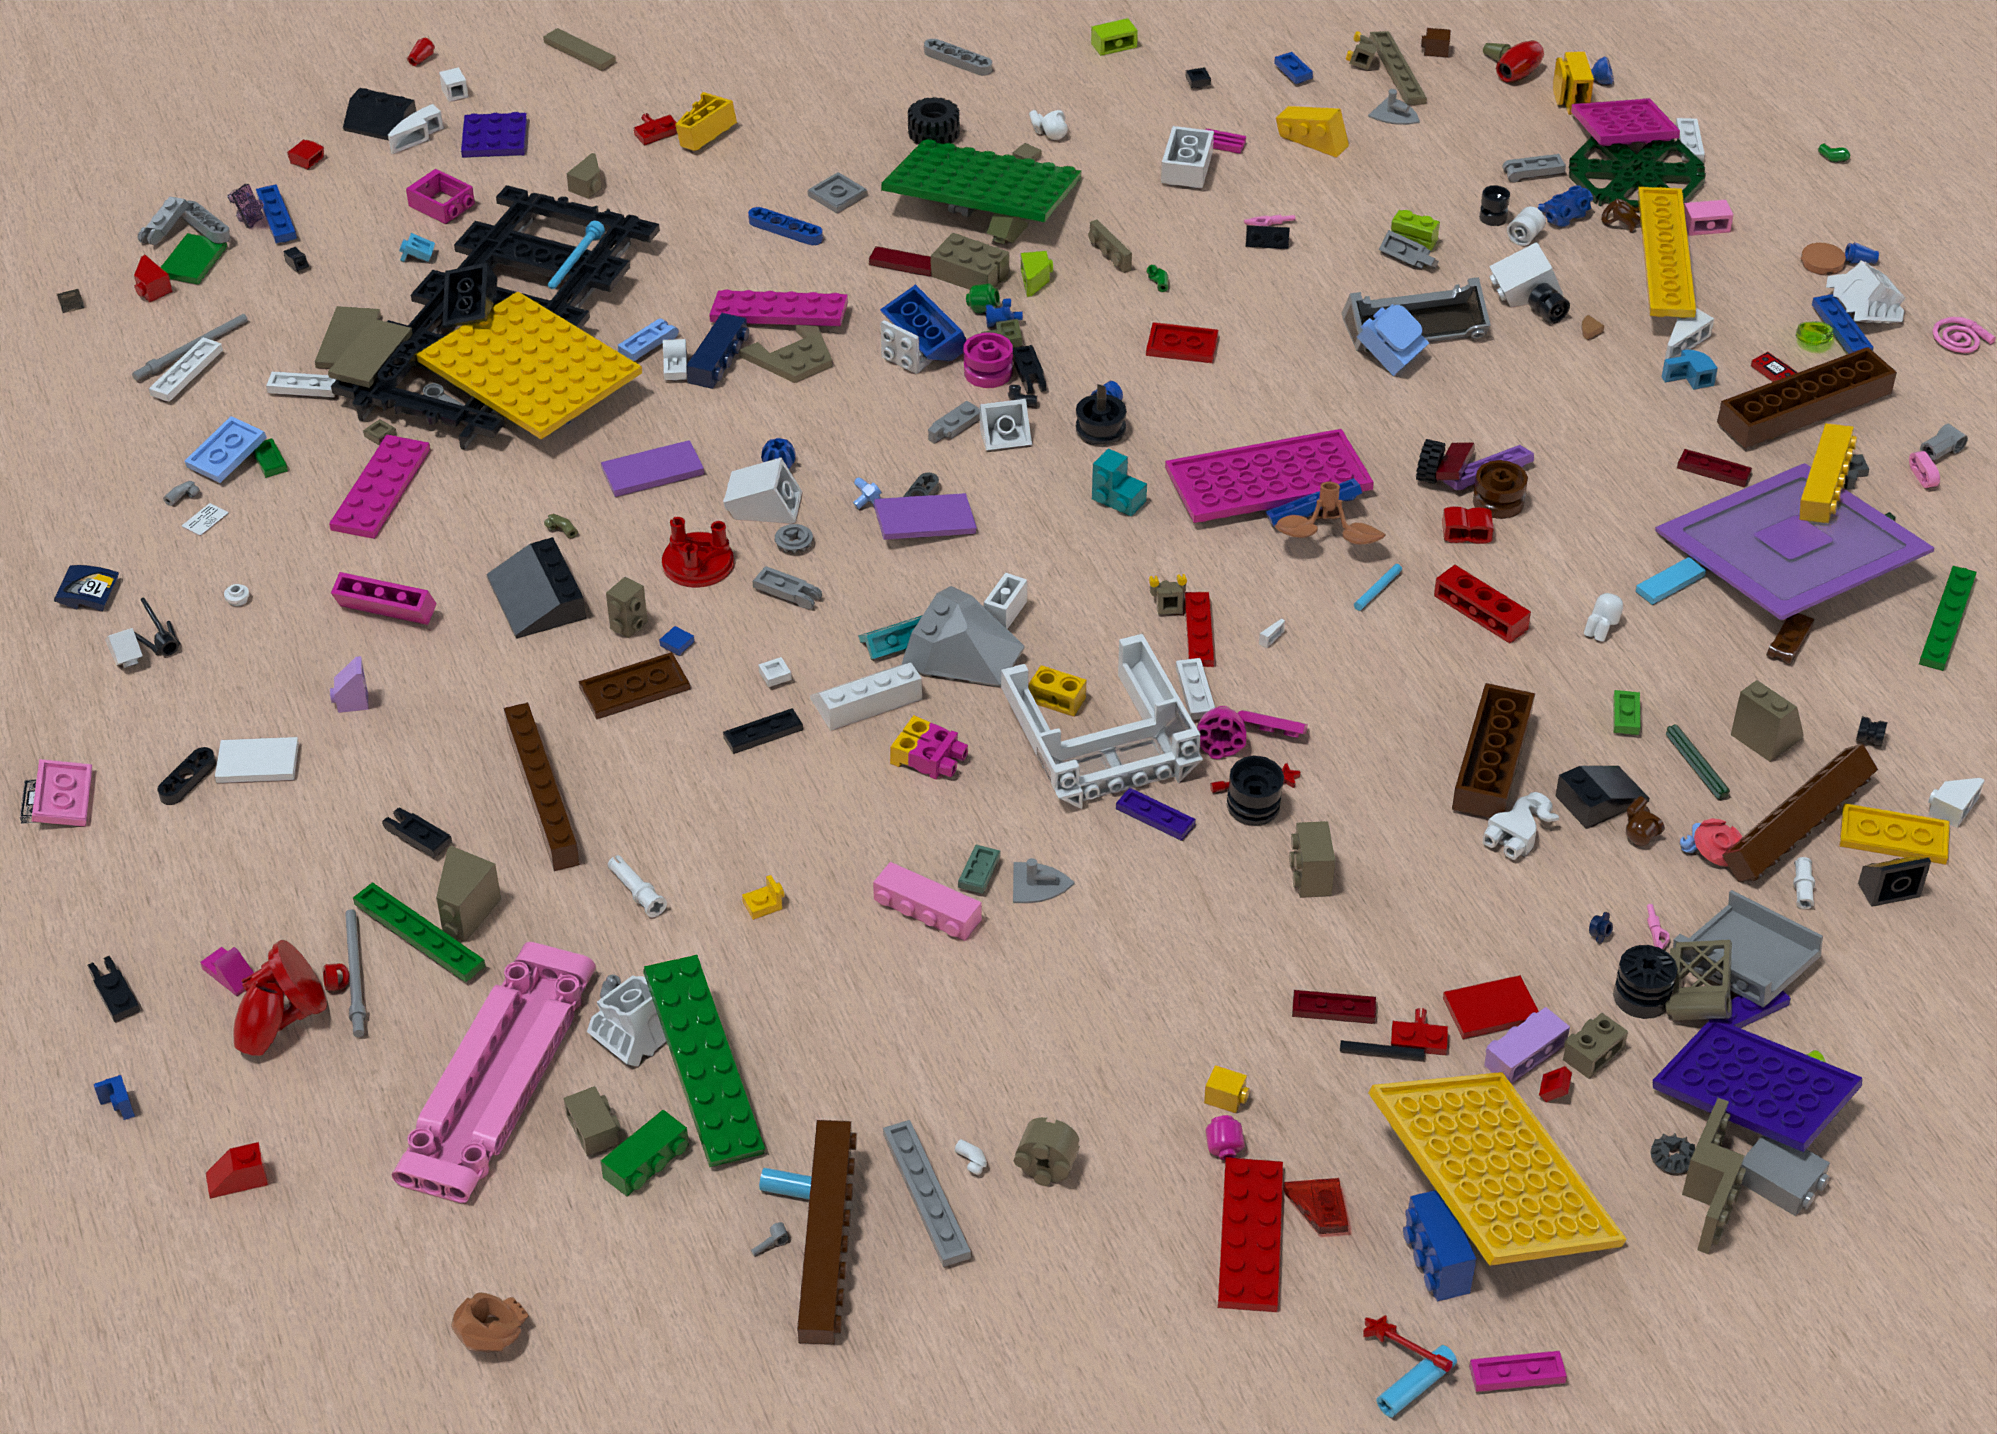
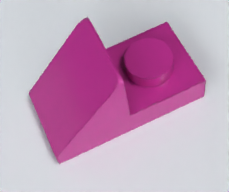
[200,947,254,996]

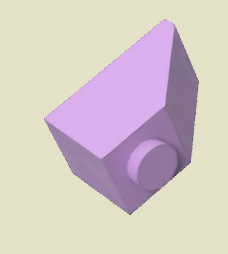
[330,656,369,713]

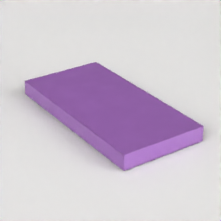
[601,440,704,497]
[873,493,977,540]

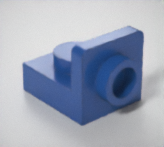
[94,1075,135,1120]

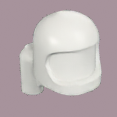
[1029,110,1068,140]
[1584,593,1623,641]

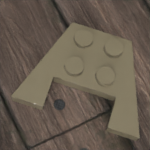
[739,325,833,383]

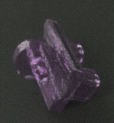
[227,184,264,228]

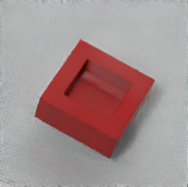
[1539,1066,1572,1102]

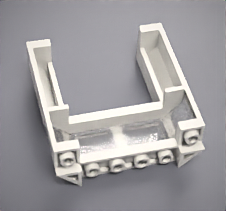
[1001,634,1203,809]

